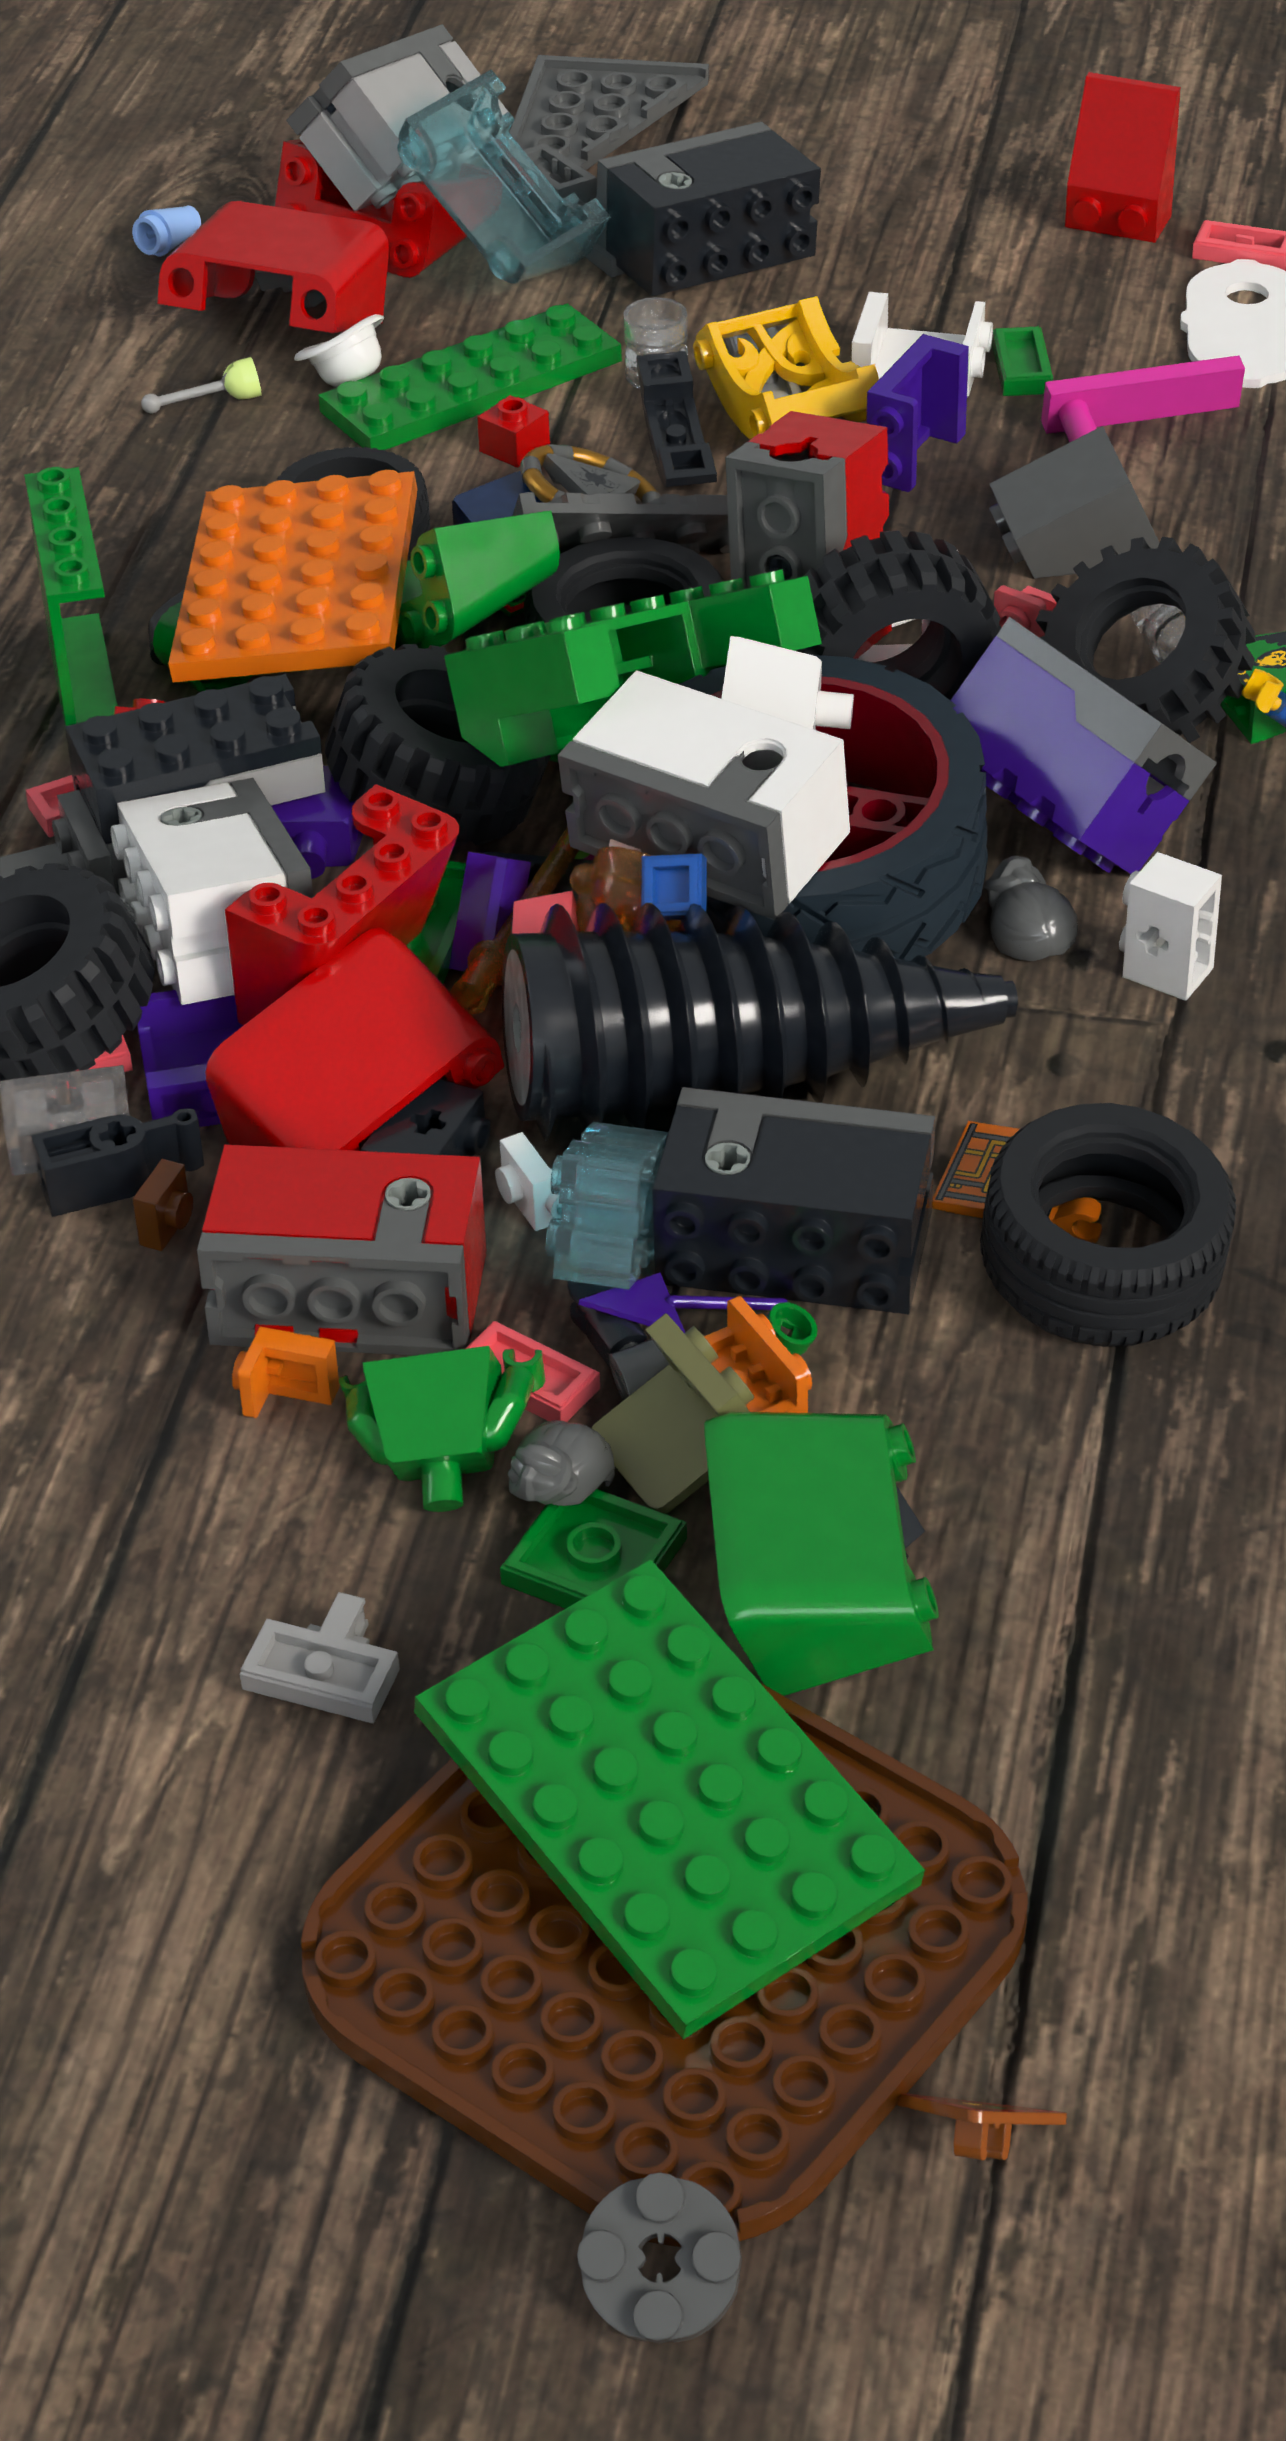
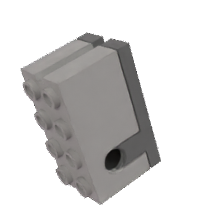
[286,24,510,211]

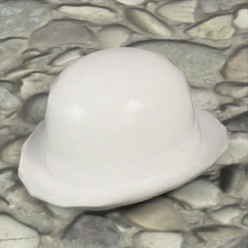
[294,314,384,387]

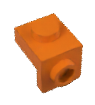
[232,1327,340,1418]

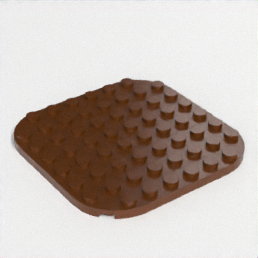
[301,1683,1028,2247]

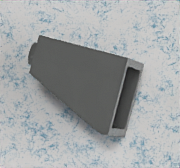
[989,426,1159,579]

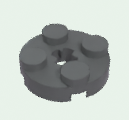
[577,2172,742,2344]

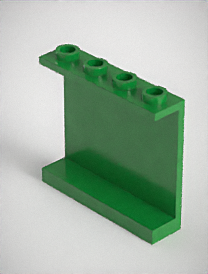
[24,467,117,731]

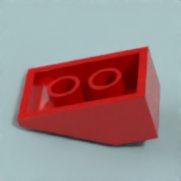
[1065,72,1181,243]

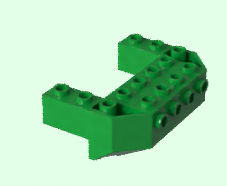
[444,569,822,767]

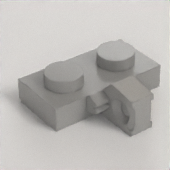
[239,1592,400,1724]

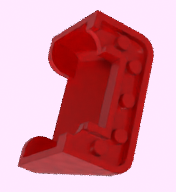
[205,928,505,1151]

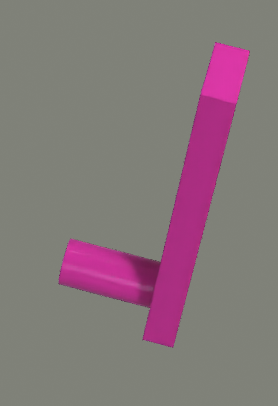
[1041,355,1245,443]

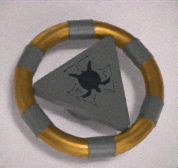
[520,444,661,504]

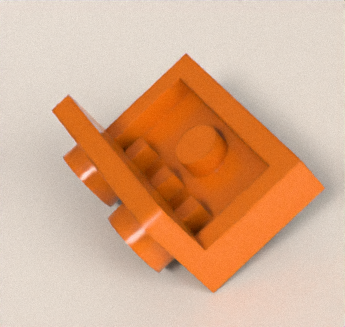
[704,1296,812,1413]

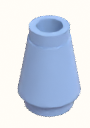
[132,205,201,257]

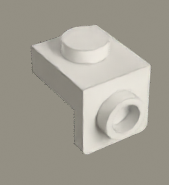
[495,1132,592,1231]

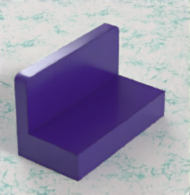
[449,852,531,978]

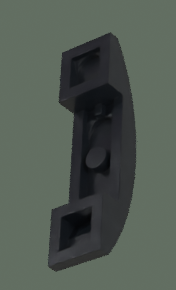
[636,351,717,487]

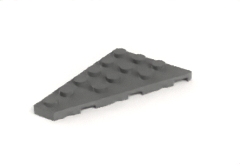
[512,492,730,554]

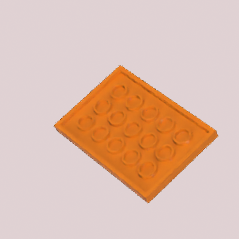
[168,470,417,683]

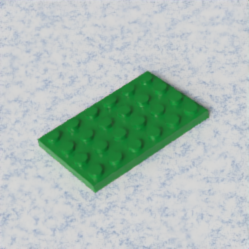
[414,1559,925,2040]

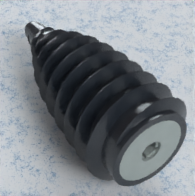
[502,903,1018,1143]

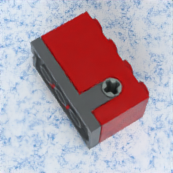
[197,1144,487,1356]

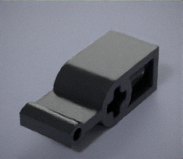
[31,1109,204,1217]

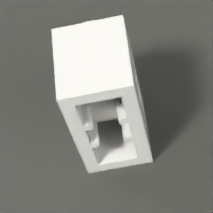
[1119,852,1222,1001]

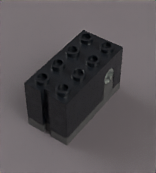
[595,121,821,296]
[652,1087,935,1315]

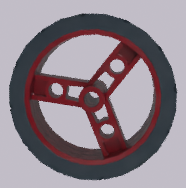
[610,655,988,961]

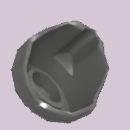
[984,856,1078,961]
[508,1420,615,1506]

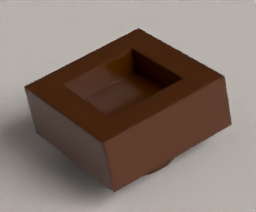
[133,1159,193,1251]

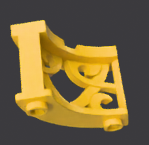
[693,296,879,439]

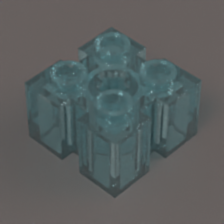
[545,1122,668,1290]

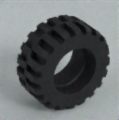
[795,530,1001,700]
[325,644,551,846]
[0,863,155,1091]

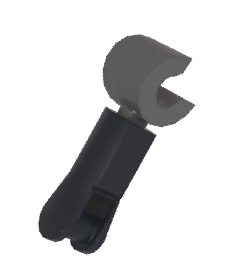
[567,1270,669,1401]

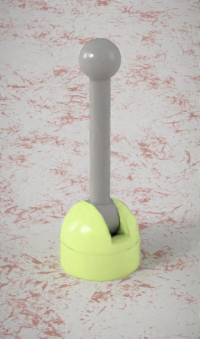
[141,357,262,414]

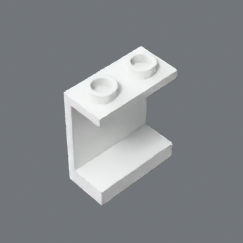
[852,292,993,396]

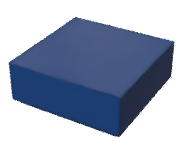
[641,853,707,921]

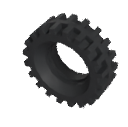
[1036,537,1256,743]

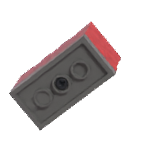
[725,411,892,659]

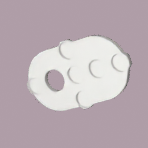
[1180,259,1286,388]

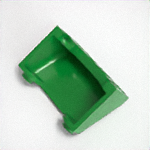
[704,1412,939,1696]

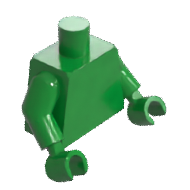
[338,1346,545,1512]

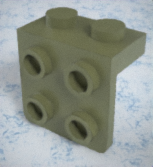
[591,1313,755,1514]

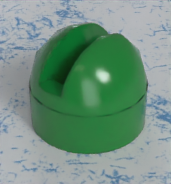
[766,1302,818,1356]

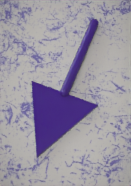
[578,1273,788,1333]

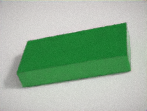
[992,326,1053,396]

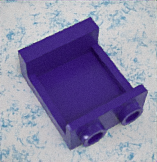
[867,334,969,492]
[137,990,244,1127]

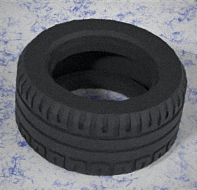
[524,537,725,625]
[980,1103,1236,1347]

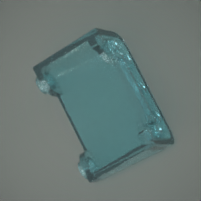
[397,69,610,284]

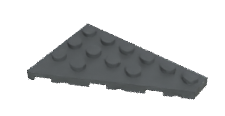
[493,55,709,208]

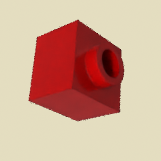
[477,395,550,468]

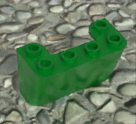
[395,510,560,650]

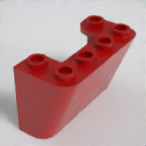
[275,139,500,278]
[157,201,389,333]
[225,784,459,1025]

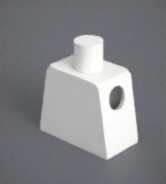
[721,636,854,730]

